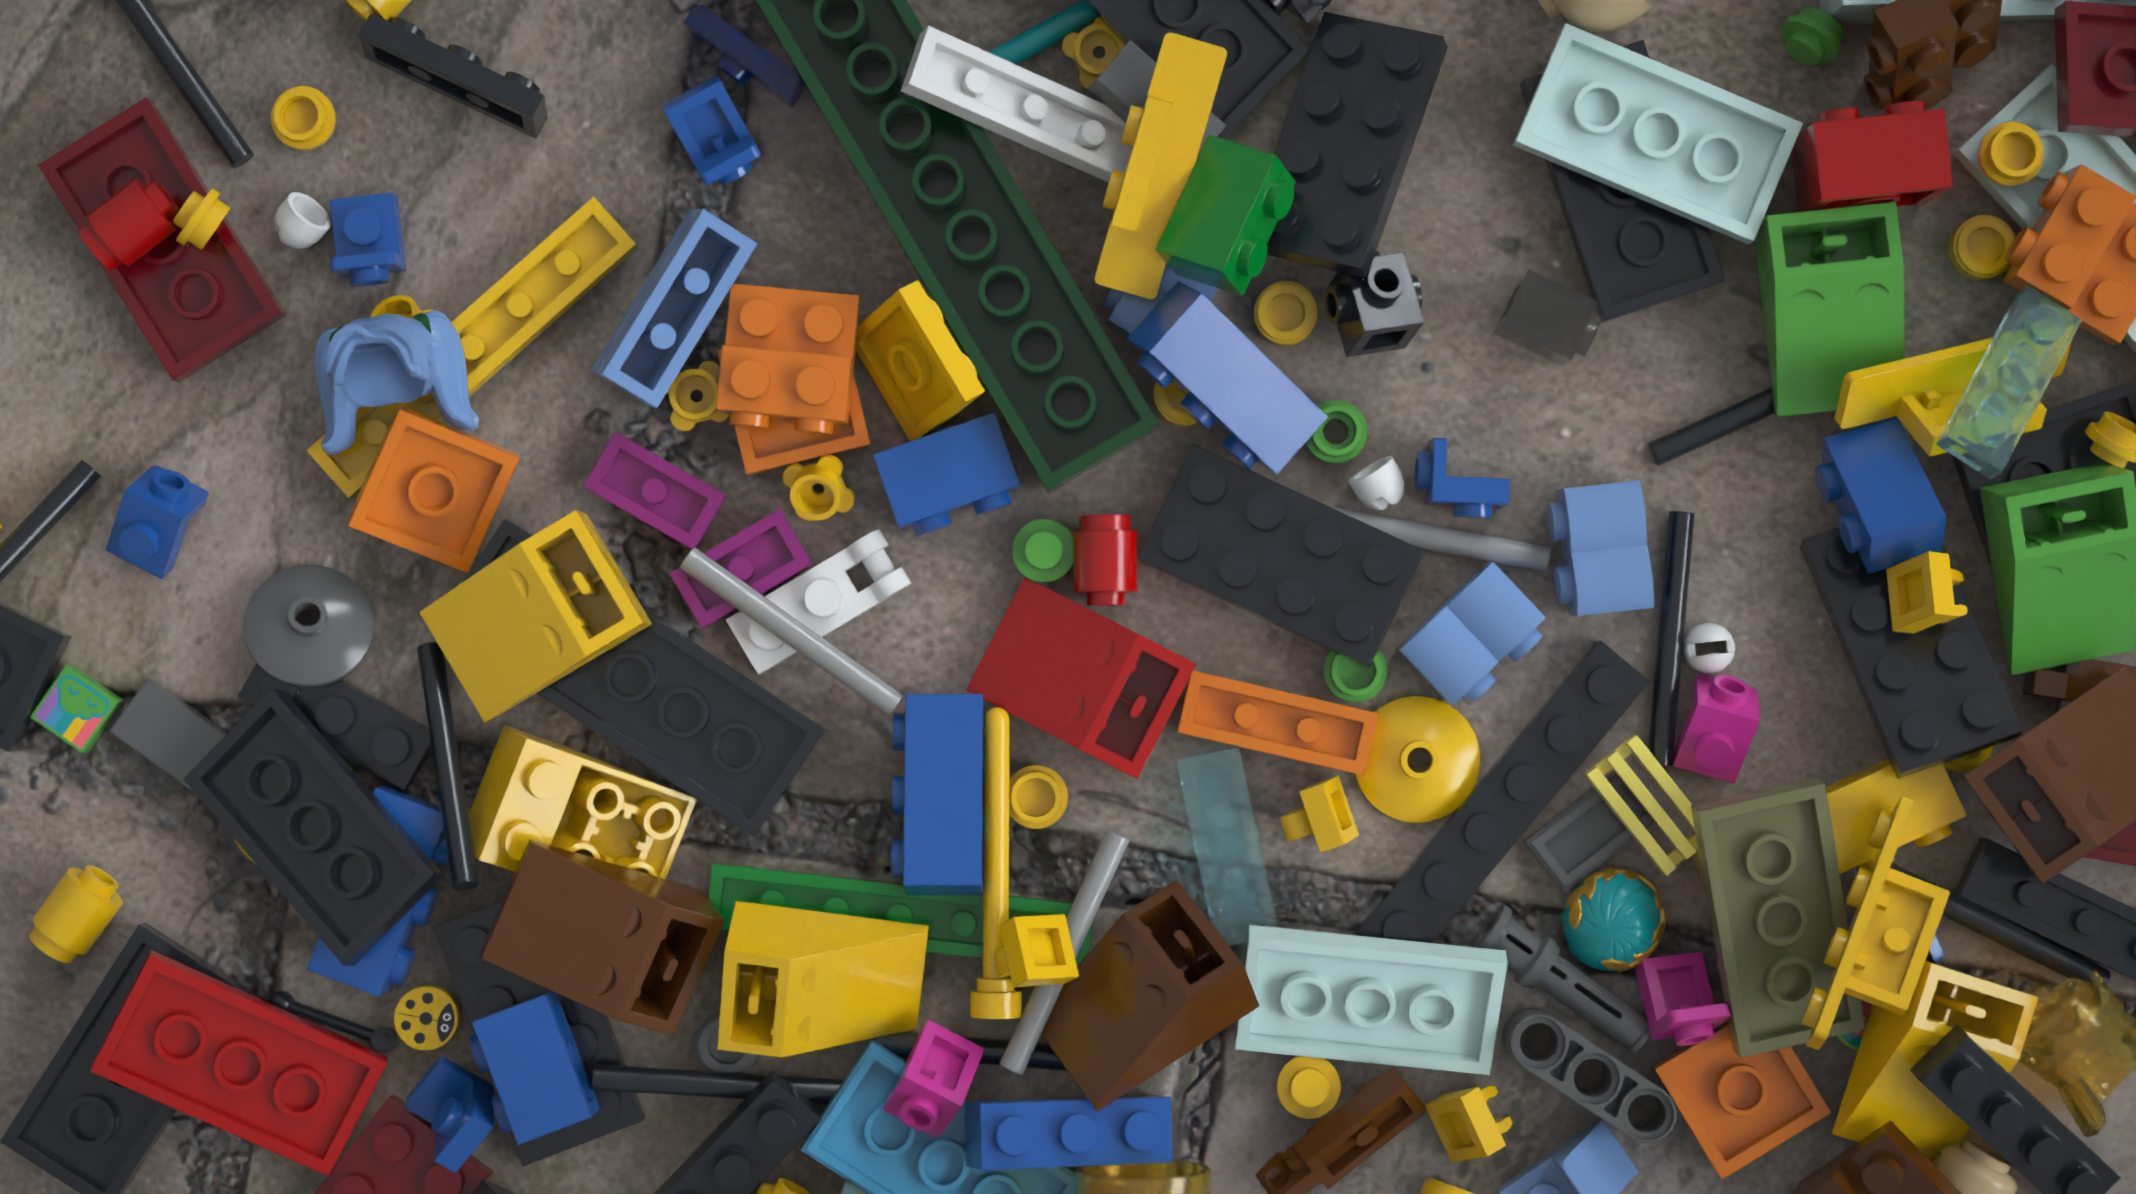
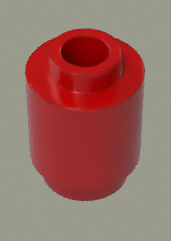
[78,178,180,271]
[1073,514,1138,606]

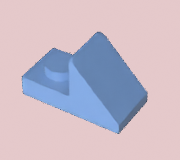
[1496,1118,1638,1194]

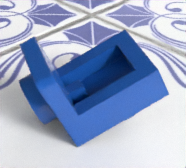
[661,75,761,185]
[1415,438,1510,519]
[105,466,209,579]

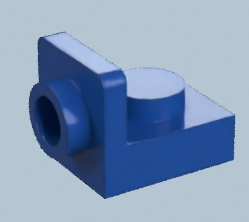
[330,192,406,287]
[406,1057,494,1173]

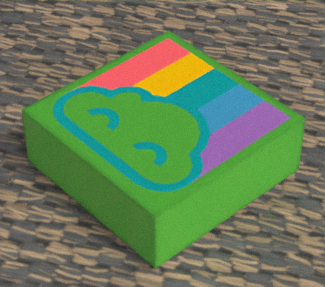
[30,665,124,753]

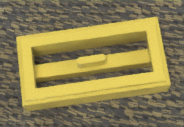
[1583,735,1698,876]

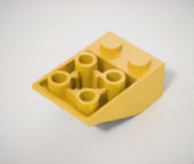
[419,510,652,723]
[468,725,697,879]
[717,901,929,1058]
[1832,961,2039,1163]

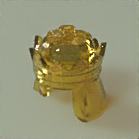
[2018,970,2136,1137]

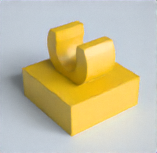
[1886,551,1967,634]
[1279,775,1359,853]
[994,914,1079,987]
[1425,1086,1513,1163]

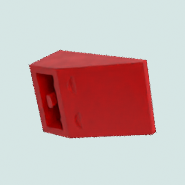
[966,577,1196,779]

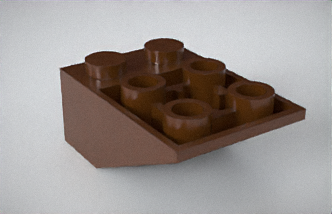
[1962,666,2136,884]
[479,839,725,1035]
[1041,880,1260,1112]

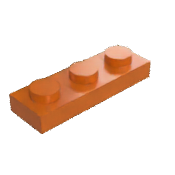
[1177,670,1379,776]

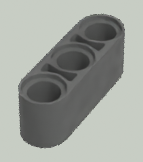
[1503,1008,1677,1143]

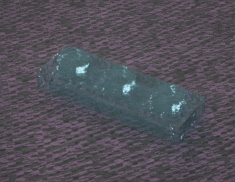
[1936,285,2082,479]
[1175,746,1278,946]

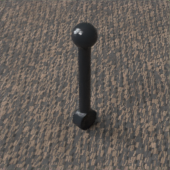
[269,990,398,1054]

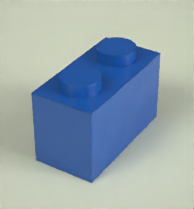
[873,412,1021,537]
[1815,417,1946,574]
[469,990,600,1145]

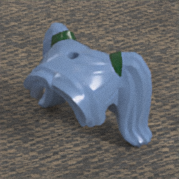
[315,310,479,455]

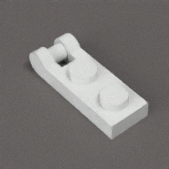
[726,529,912,675]

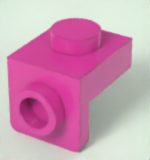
[1673,673,1760,784]
[1634,952,1732,1046]

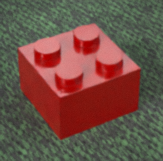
[1791,101,1953,212]

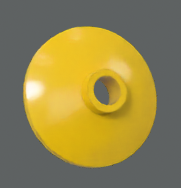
[1355,696,1480,823]

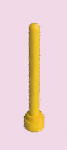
[970,707,1022,1019]

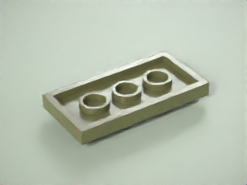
[1691,777,1865,1058]

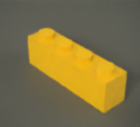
[1692,758,1967,882]

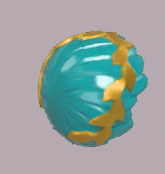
[1561,868,1666,973]

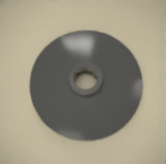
[244,565,374,688]

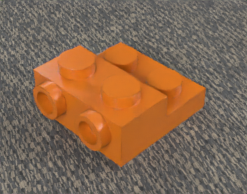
[2002,164,2136,346]
[716,284,861,435]

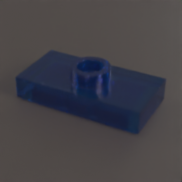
[684,4,805,108]

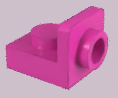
[883,1020,985,1137]

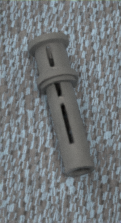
[1471,904,1651,1054]

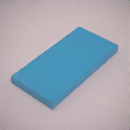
[800,1039,1085,1194]

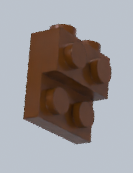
[1864,0,2002,111]
[1794,1121,1962,1194]

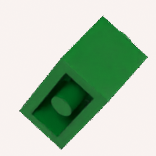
[1155,135,1296,296]

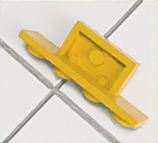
[1095,32,1227,299]
[1834,320,2075,457]
[1801,795,1951,1050]

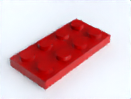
[90,950,388,1176]

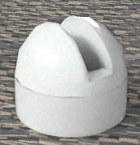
[273,192,331,249]
[1348,456,1405,511]
[1682,623,1735,674]

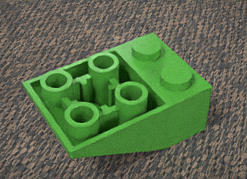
[1754,202,1904,418]
[1980,462,2136,676]

